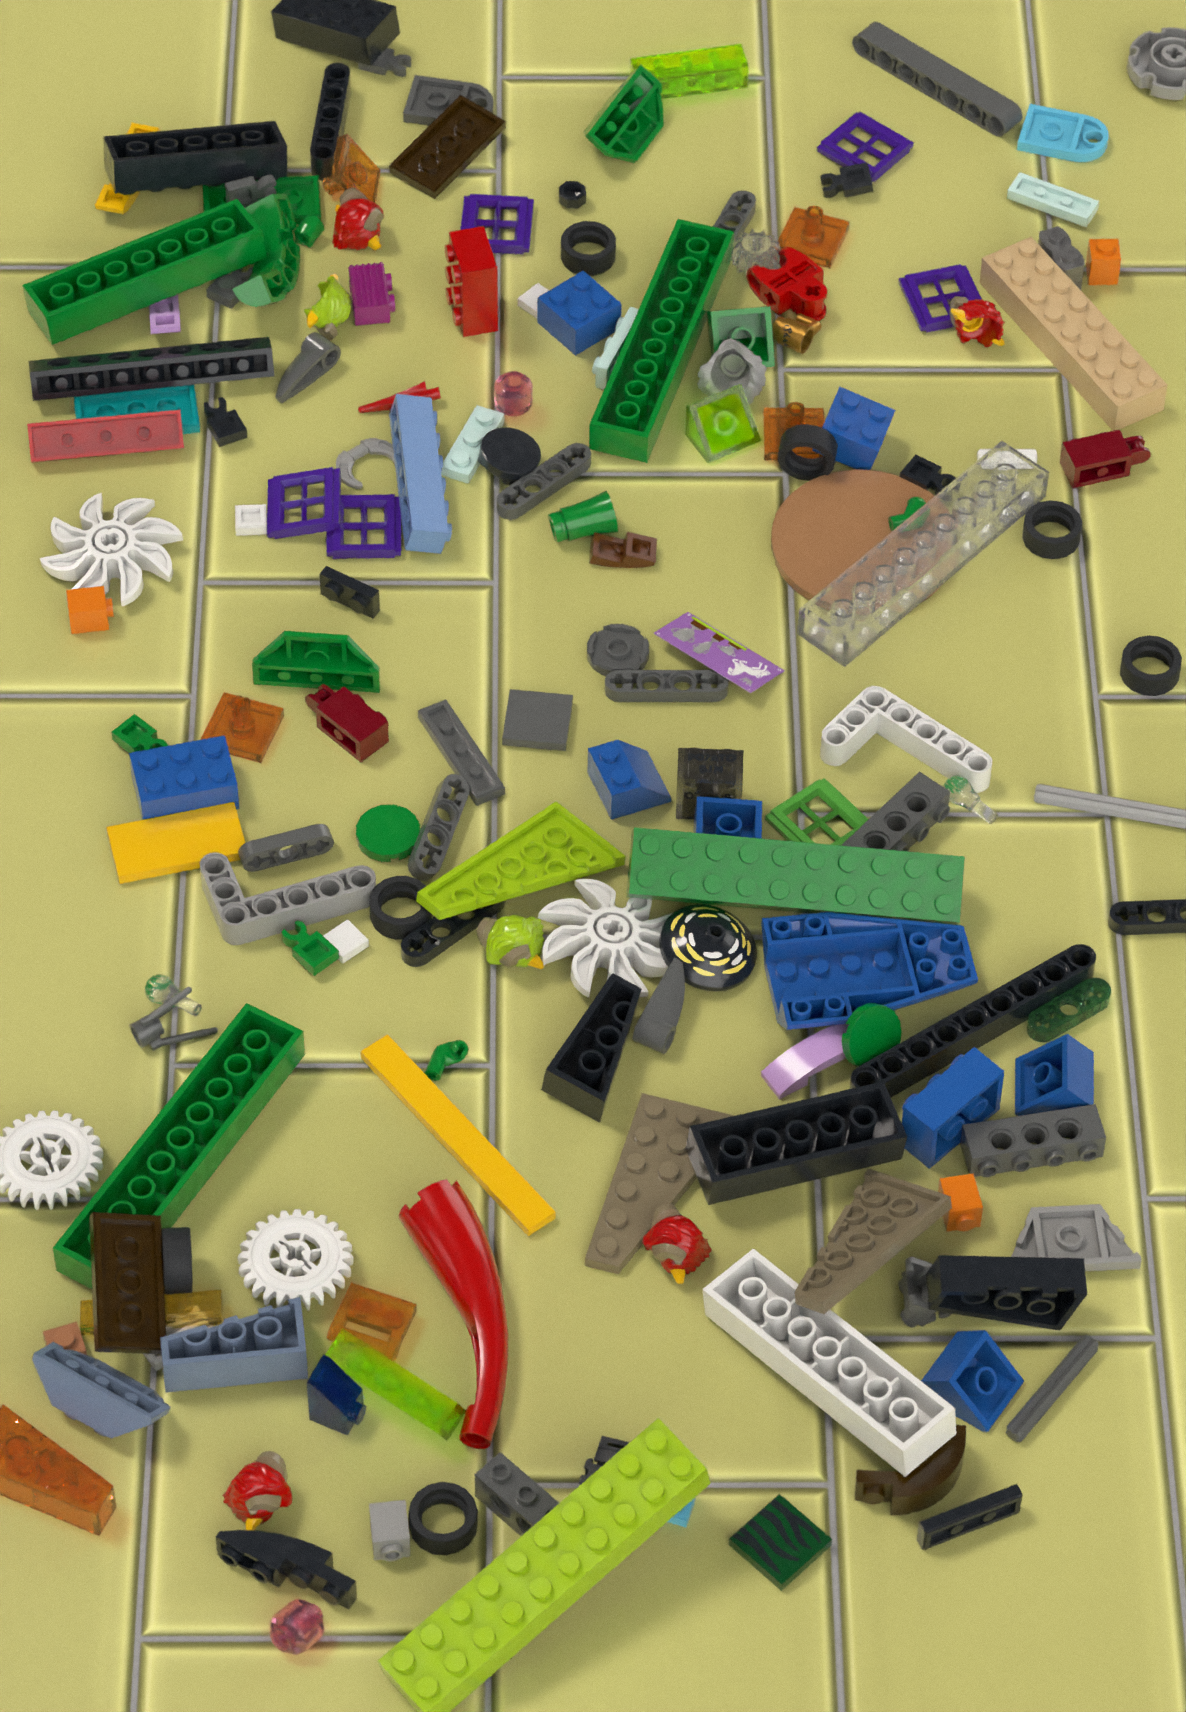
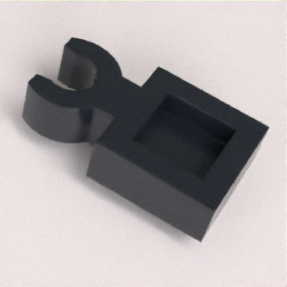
[820,162,874,198]
[204,397,247,447]
[900,454,957,499]

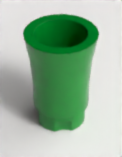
[548,491,618,542]

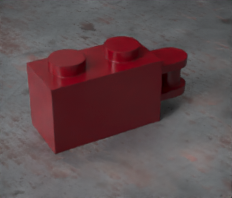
[1060,429,1151,489]
[305,684,389,763]

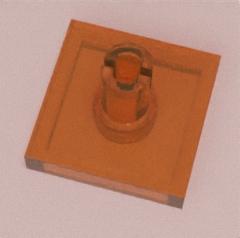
[322,133,381,203]
[775,205,850,269]
[763,402,824,460]
[201,692,284,763]

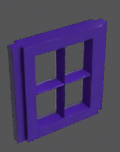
[817,111,914,182]
[461,194,534,254]
[898,264,982,333]
[267,467,341,539]
[326,494,401,559]

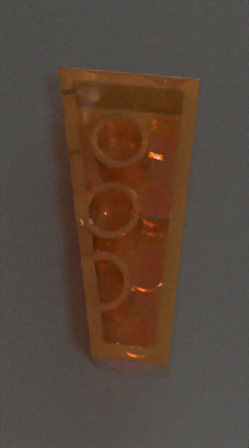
[0,1404,117,1536]

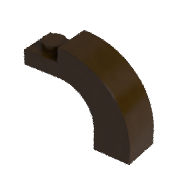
[854,1425,966,1515]

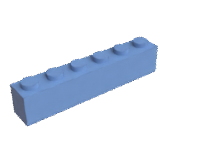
[389,394,452,554]

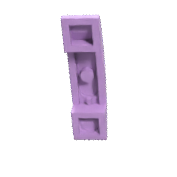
[149,294,181,334]
[761,1024,849,1099]

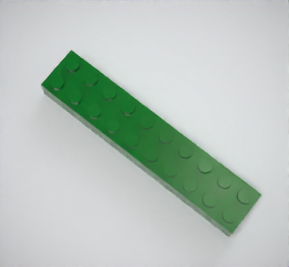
[589,219,734,463]
[626,827,965,925]
[53,1003,305,1289]

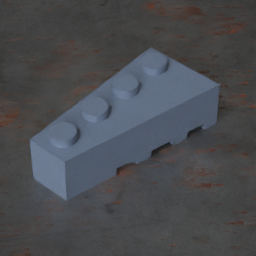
[161,1297,308,1393]

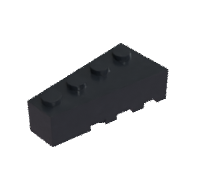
[541,973,642,1123]
[926,1255,1088,1331]

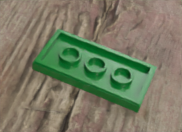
[203,175,321,225]

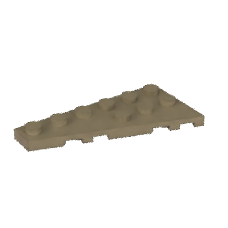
[585,1093,734,1274]
[794,1168,952,1314]

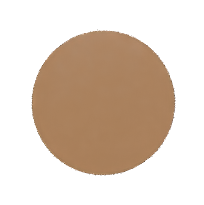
[771,470,957,616]

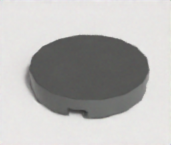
[587,624,649,676]

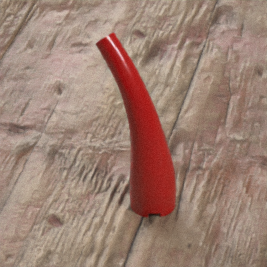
[399,1179,509,1449]

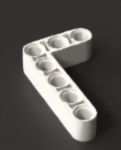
[820,686,992,793]

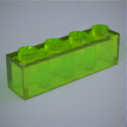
[630,44,749,99]
[323,1328,466,1441]

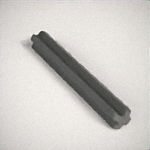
[1006,1335,1099,1442]

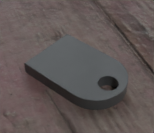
[403,75,494,125]

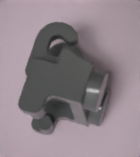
[898,1257,952,1327]

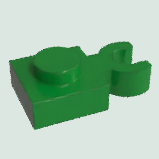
[111,714,168,753]
[281,920,339,976]

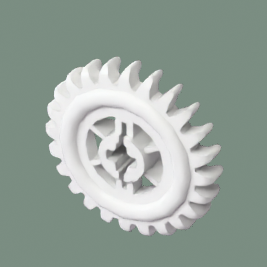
[0,1111,104,1210]
[237,1209,354,1311]

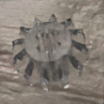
[731,229,781,272]

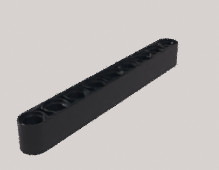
[849,944,1096,1097]

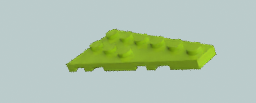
[416,801,626,920]

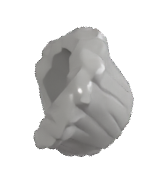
[697,338,767,408]

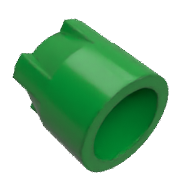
[293,215,325,248]

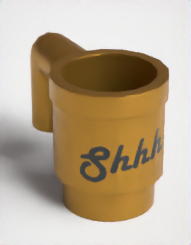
[772,313,822,354]

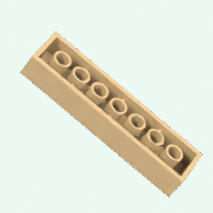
[979,237,1167,431]

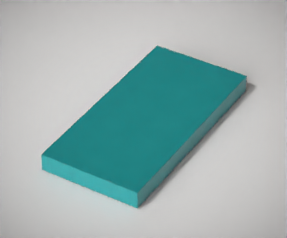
[74,385,200,434]

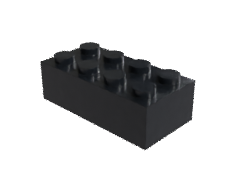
[271,0,400,66]

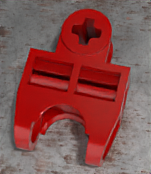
[746,247,827,321]

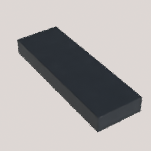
[917,1484,1023,1550]

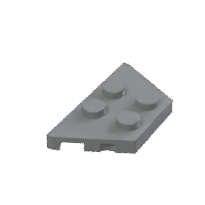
[1011,1204,1141,1271]

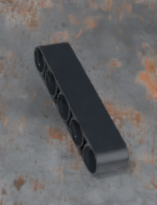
[310,63,351,181]

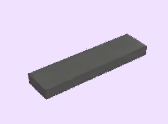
[418,699,505,806]

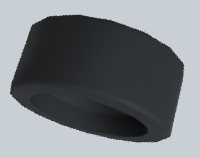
[561,221,616,276]
[777,424,838,481]
[1022,500,1083,559]
[1120,635,1182,696]
[370,876,432,940]
[162,1227,193,1295]
[408,1482,478,1556]

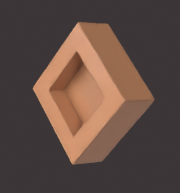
[43,1322,87,1355]

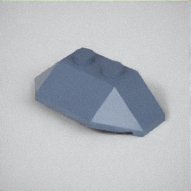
[32,1342,170,1438]

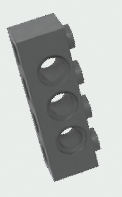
[841,772,950,851]
[960,1104,1106,1177]
[474,1452,559,1536]

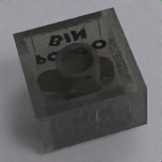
[676,747,744,820]

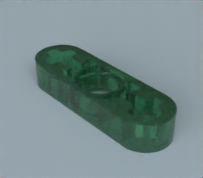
[1027,978,1111,1042]

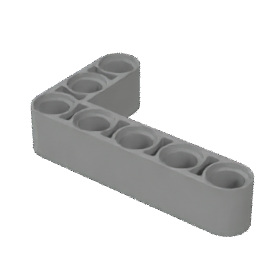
[200,852,376,945]

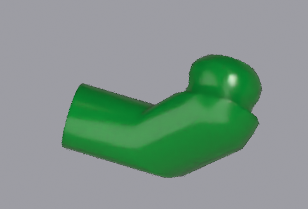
[888,497,927,532]
[424,1040,469,1081]

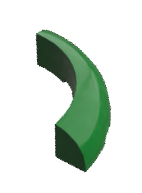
[232,194,300,307]

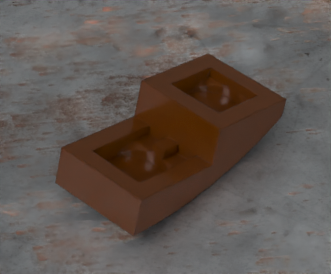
[589,532,657,568]

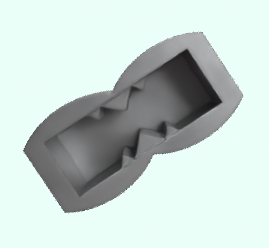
[1038,226,1084,290]

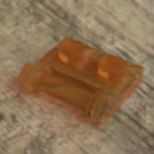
[327,1282,417,1362]

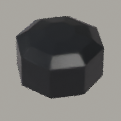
[559,181,586,209]

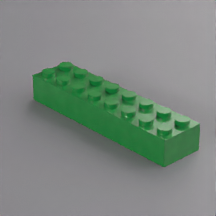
[22,199,267,345]

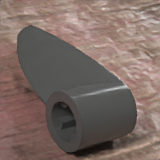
[275,332,341,404]
[633,958,685,1054]

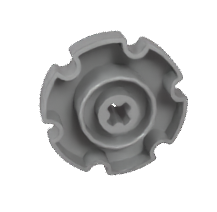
[1127,27,1186,100]

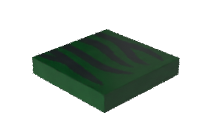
[729,1494,832,1591]

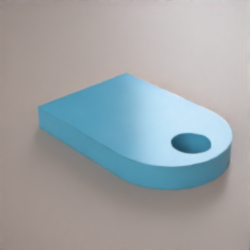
[1017,104,1109,162]

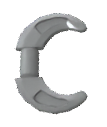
[336,438,395,489]

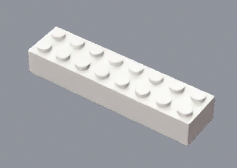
[702,1249,956,1477]

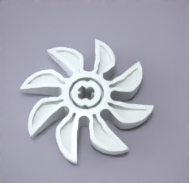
[40,493,183,606]
[538,879,674,997]

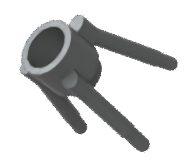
[129,987,218,1051]

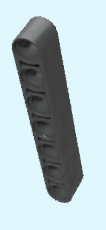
[852,22,1023,137]

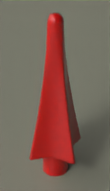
[358,381,441,413]

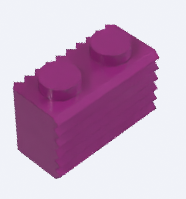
[348,262,396,326]

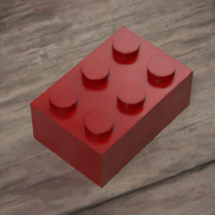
[444,226,498,337]

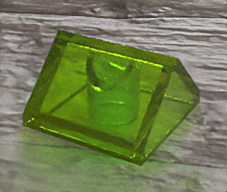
[685,384,762,463]

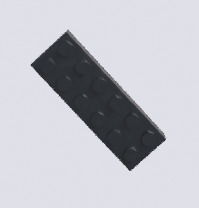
[103,121,288,195]
[686,1081,907,1205]

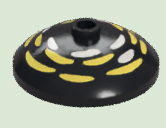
[659,904,757,991]

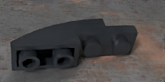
[216,1530,357,1610]

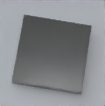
[502,689,573,751]

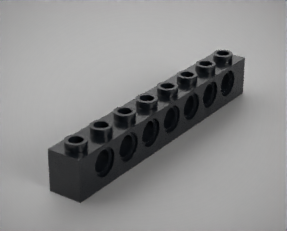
[29,336,274,401]

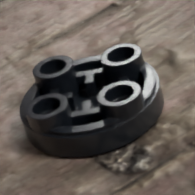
[478,427,541,485]

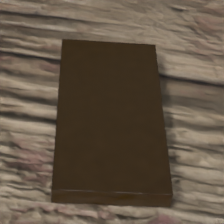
[389,95,506,199]
[89,1212,166,1354]

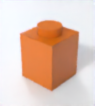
[1086,239,1121,285]
[66,586,114,634]
[938,1173,983,1232]

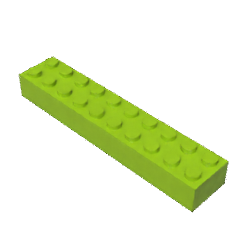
[378,1418,711,1712]

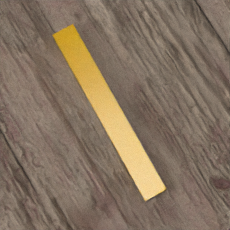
[361,1034,556,1237]

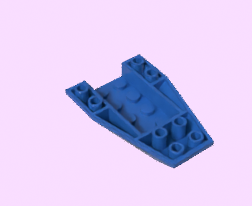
[761,912,978,1030]

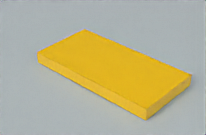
[106,802,245,884]

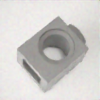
[369,1500,410,1561]

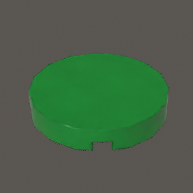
[356,804,420,862]
[841,1003,902,1067]

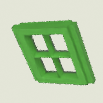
[765,778,869,846]

